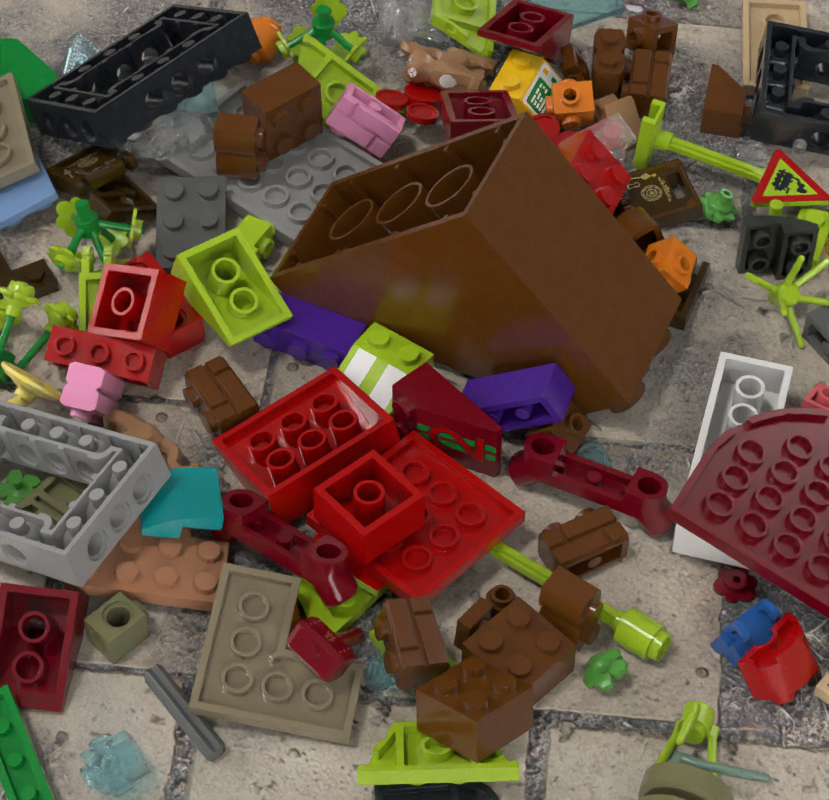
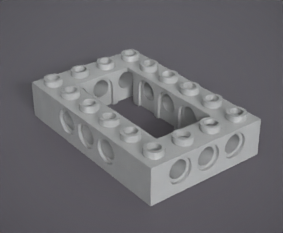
[0,400,171,588]

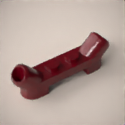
[508,433,675,536]
[210,489,359,608]

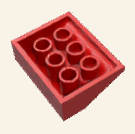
[212,366,400,524]

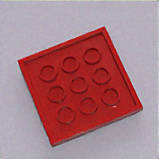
[306,430,525,601]

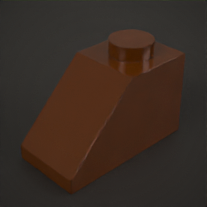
[700,64,751,138]

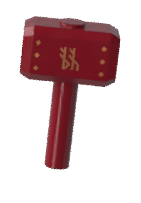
[286,616,364,682]

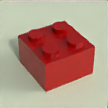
[557,129,631,215]
[87,263,186,352]
[313,449,425,565]

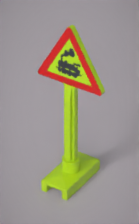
[632,99,829,207]

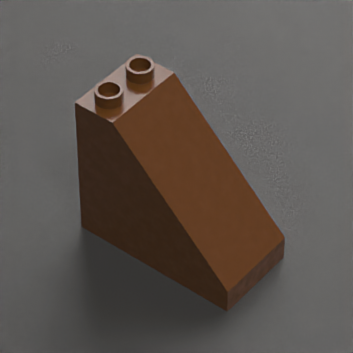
[270,112,682,415]

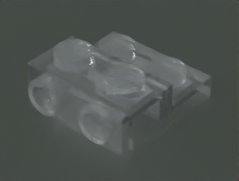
[375,0,450,50]
[120,109,214,161]

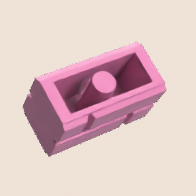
[325,82,406,159]
[60,362,125,426]

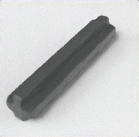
[144,664,225,761]

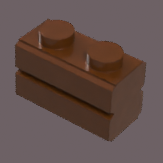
[621,48,673,119]
[183,356,259,436]
[538,505,629,577]
[374,596,450,689]

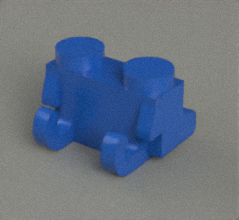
[710,599,782,668]

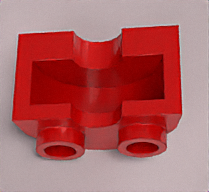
[737,612,820,705]

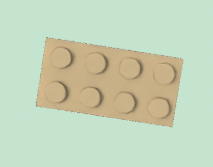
[742,0,809,98]

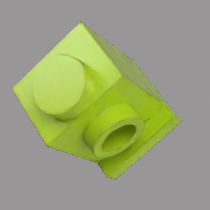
[238,214,276,262]

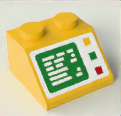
[489,49,562,117]

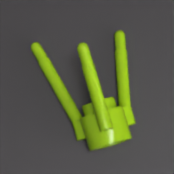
[655,700,720,777]

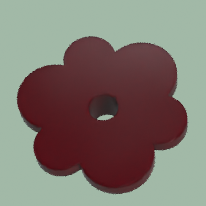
[713,566,758,604]

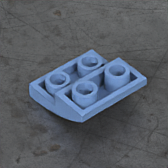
[0,150,59,230]

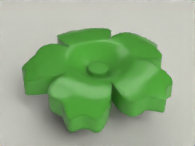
[0,469,41,506]
[583,648,629,692]

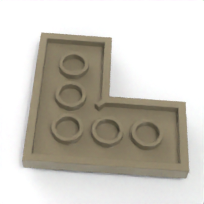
[188,562,364,745]

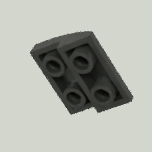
[735,215,819,280]

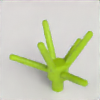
[744,255,829,349]

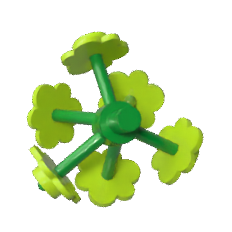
[275,0,368,65]
[47,197,145,273]

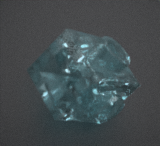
[80,730,151,797]

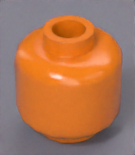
[247,16,283,65]

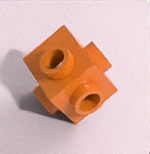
[545,79,595,130]
[645,236,697,293]

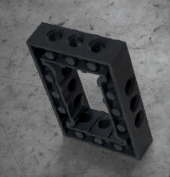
[25,4,262,149]
[750,20,829,155]

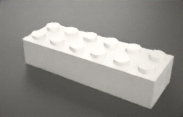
[672,351,793,569]

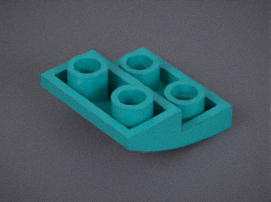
[139,467,224,538]

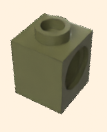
[84,591,150,665]

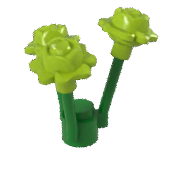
[0,280,79,385]

